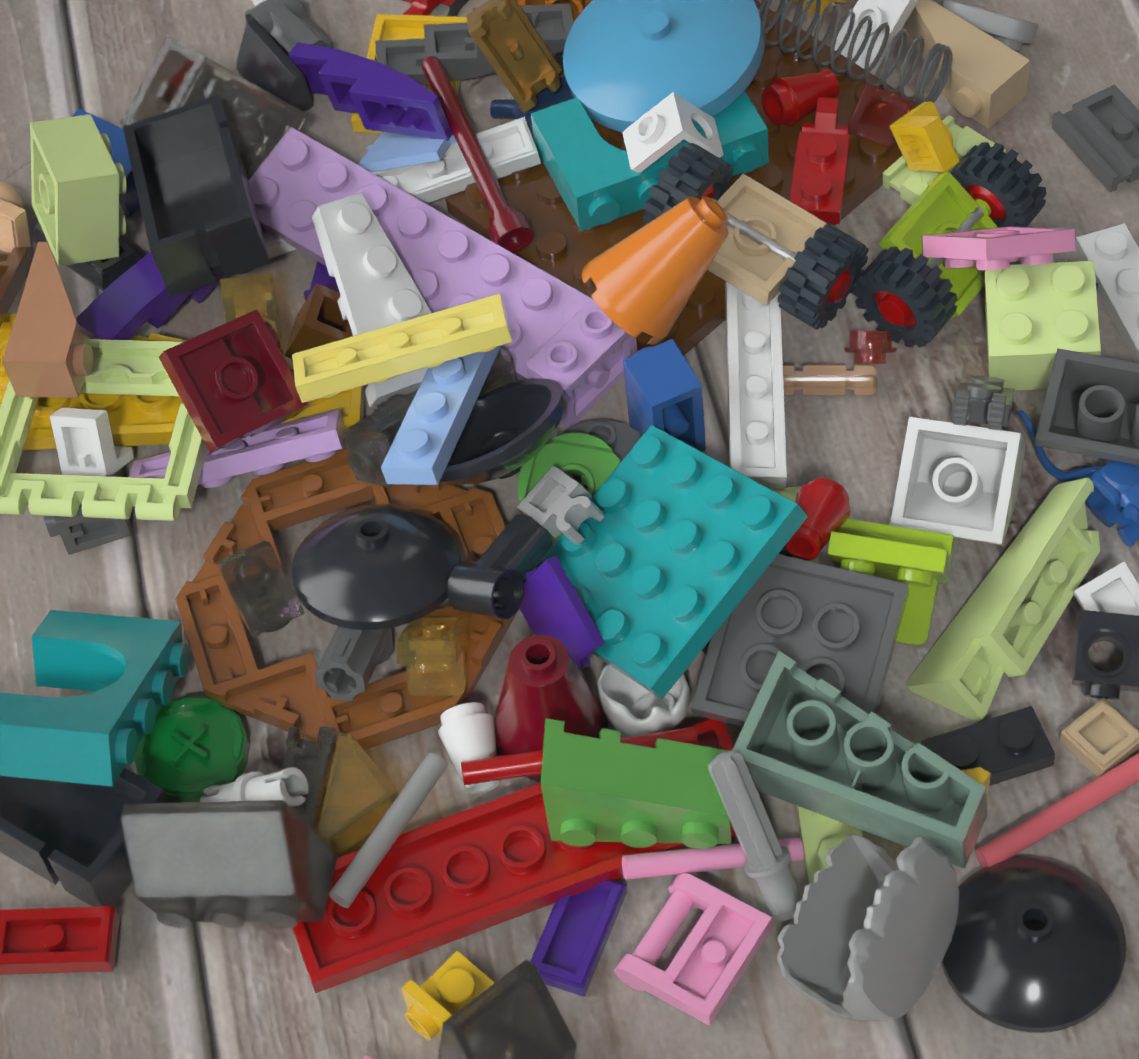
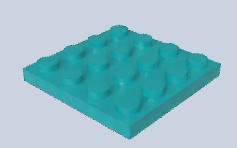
[535,425,808,700]

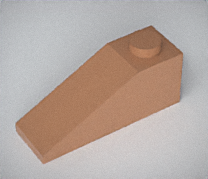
[2,242,93,398]

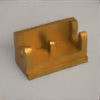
[466,0,562,113]

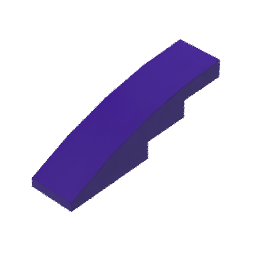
[288,42,452,141]
[76,224,266,340]

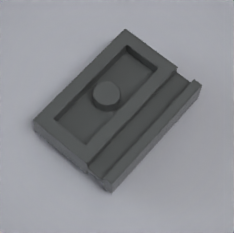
[1052,84,1139,192]

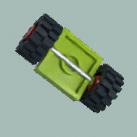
[853,142,1047,348]

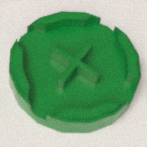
[134,696,250,805]

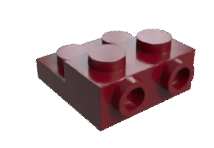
[159,309,308,454]

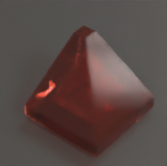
[848,83,914,149]

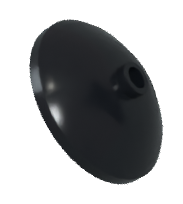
[439,378,566,485]
[292,504,462,630]
[941,858,1126,1033]

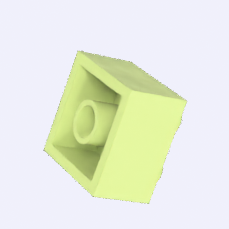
[30,114,126,266]
[985,261,1101,391]

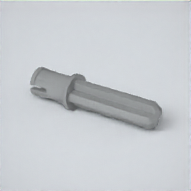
[708,750,803,921]

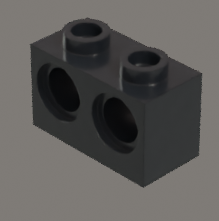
[1072,610,1139,700]

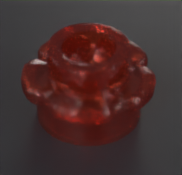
[844,331,897,364]

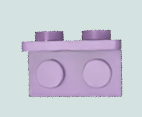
[526,299,637,428]

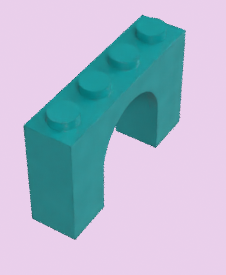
[531,91,769,232]
[0,610,190,787]

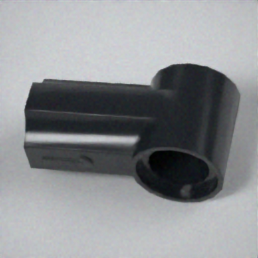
[447,515,553,620]

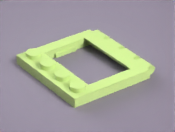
[0,339,207,521]

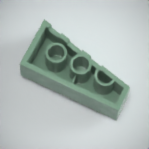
[732,651,987,869]

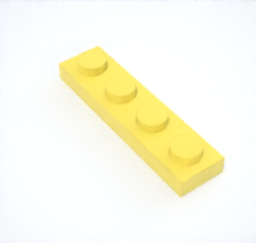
[292,293,512,403]

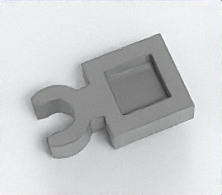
[517,465,604,544]

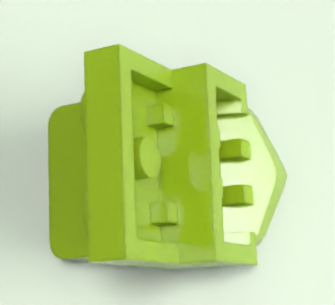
[827,519,956,646]

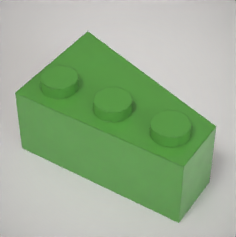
[541,718,732,849]

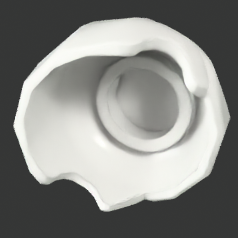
[596,664,692,736]

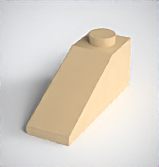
[907,0,1030,129]

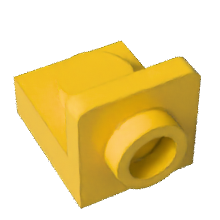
[889,102,960,173]
[401,951,503,1049]

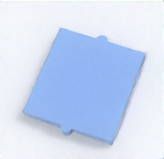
[358,132,456,172]

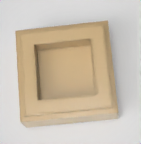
[1059,698,1139,778]

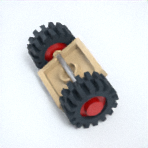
[643,143,869,330]

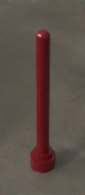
[422,56,534,253]

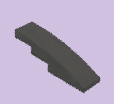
[375,4,573,86]

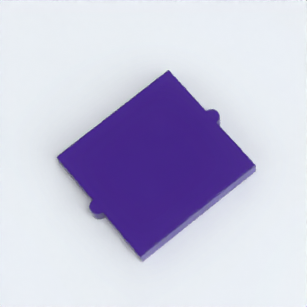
[519,555,605,670]

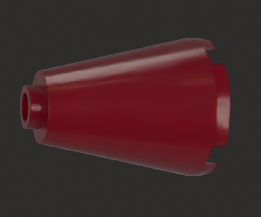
[494,635,608,782]

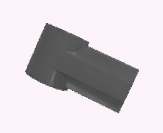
[244,0,334,57]
[315,626,394,702]

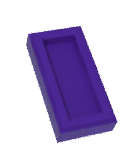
[526,880,627,997]

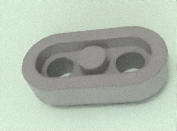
[942,0,1038,51]

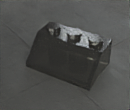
[121,800,338,928]

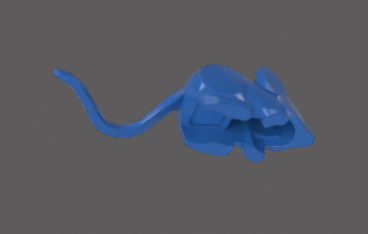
[1018,410,1139,547]

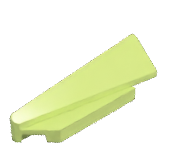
[905,478,1101,721]

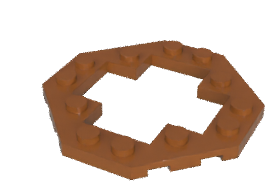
[175,445,527,756]

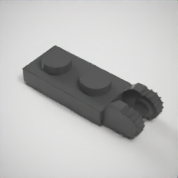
[951,376,1015,430]

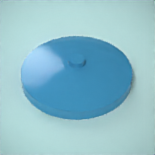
[563,0,765,133]

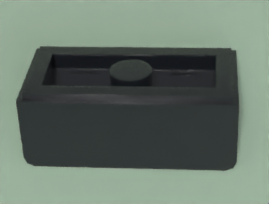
[236,19,313,123]

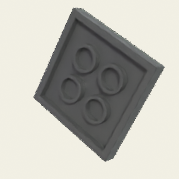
[691,554,909,727]

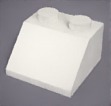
[890,417,1026,546]

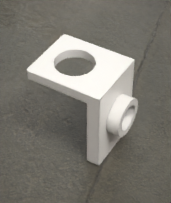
[623,92,724,173]

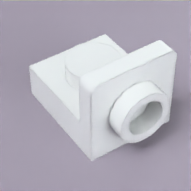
[50,408,134,477]

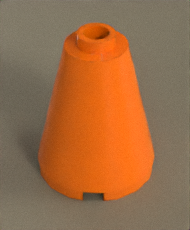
[581,196,729,345]

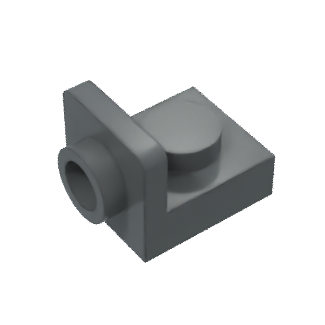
[43,504,132,555]

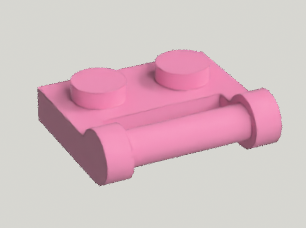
[614,873,772,1026]

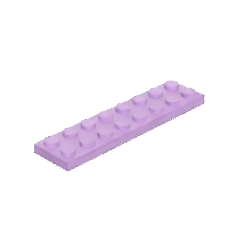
[248,127,592,381]

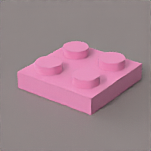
[923,226,1076,270]

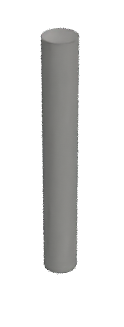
[329,753,448,908]

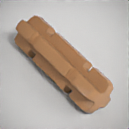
[783,364,877,396]

